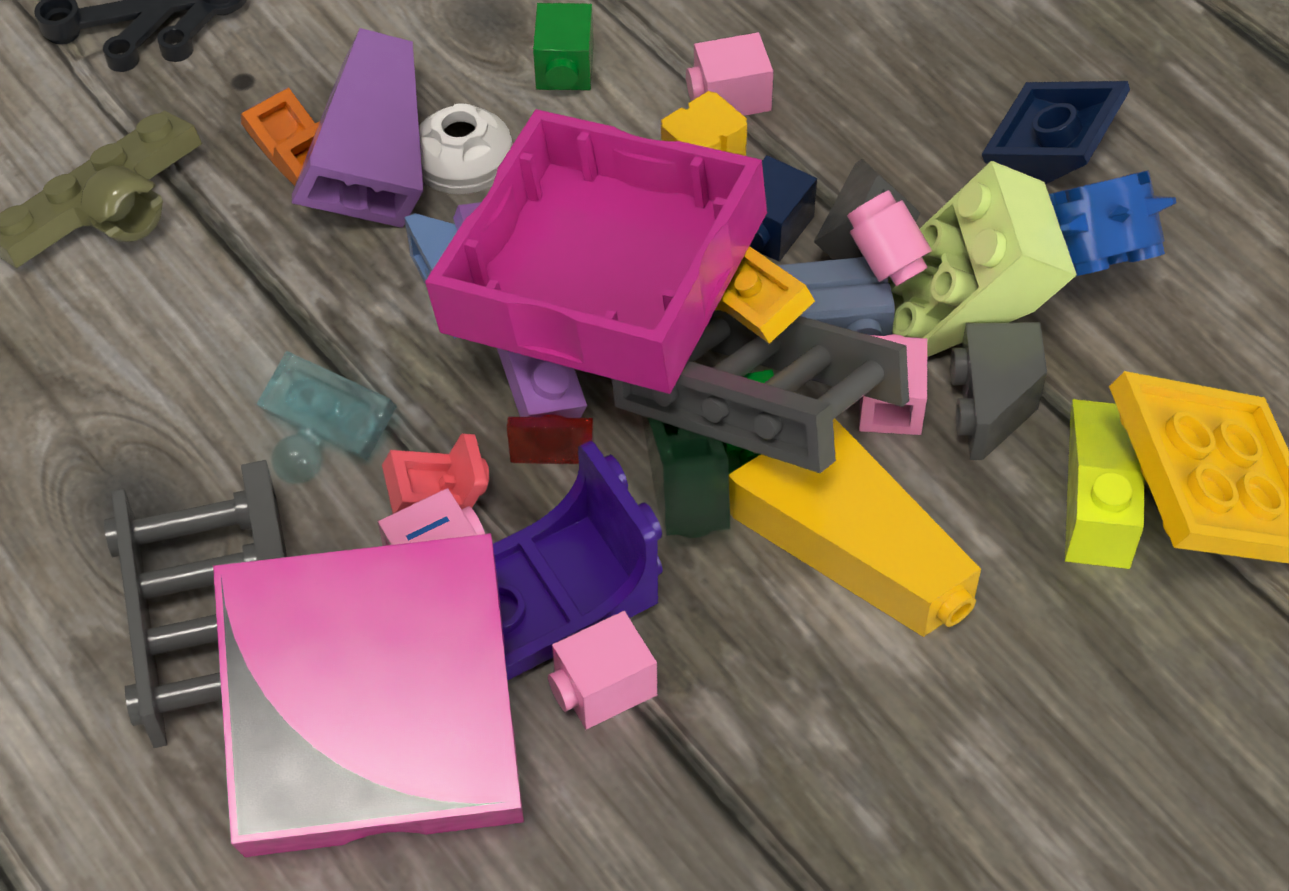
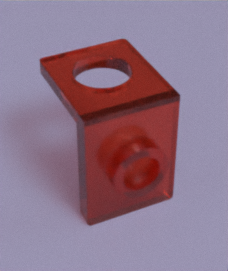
[507,414,594,464]

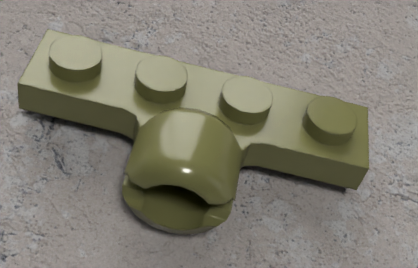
[0,110,202,268]

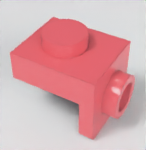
[382,433,489,514]

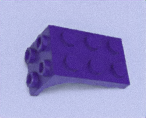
[493,441,663,681]

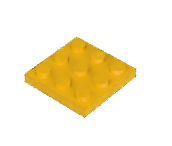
[1109,371,1289,564]

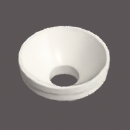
[419,103,513,194]

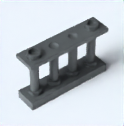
[612,310,909,473]
[104,460,287,748]

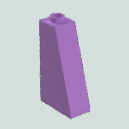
[292,28,423,228]

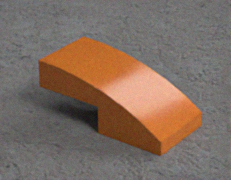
[241,87,320,186]

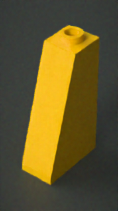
[727,419,981,637]

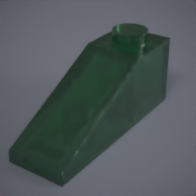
[642,416,730,538]

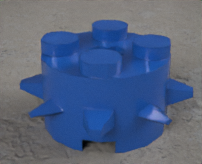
[1049,170,1177,276]

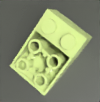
[888,161,1077,357]

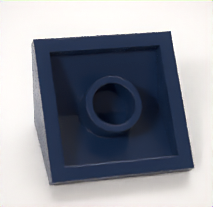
[981,81,1130,184]

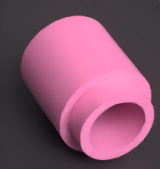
[847,190,932,286]

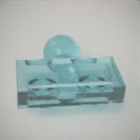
[256,351,397,484]

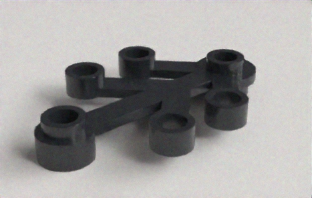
[34,0,247,72]

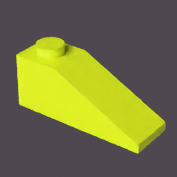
[1065,399,1145,569]

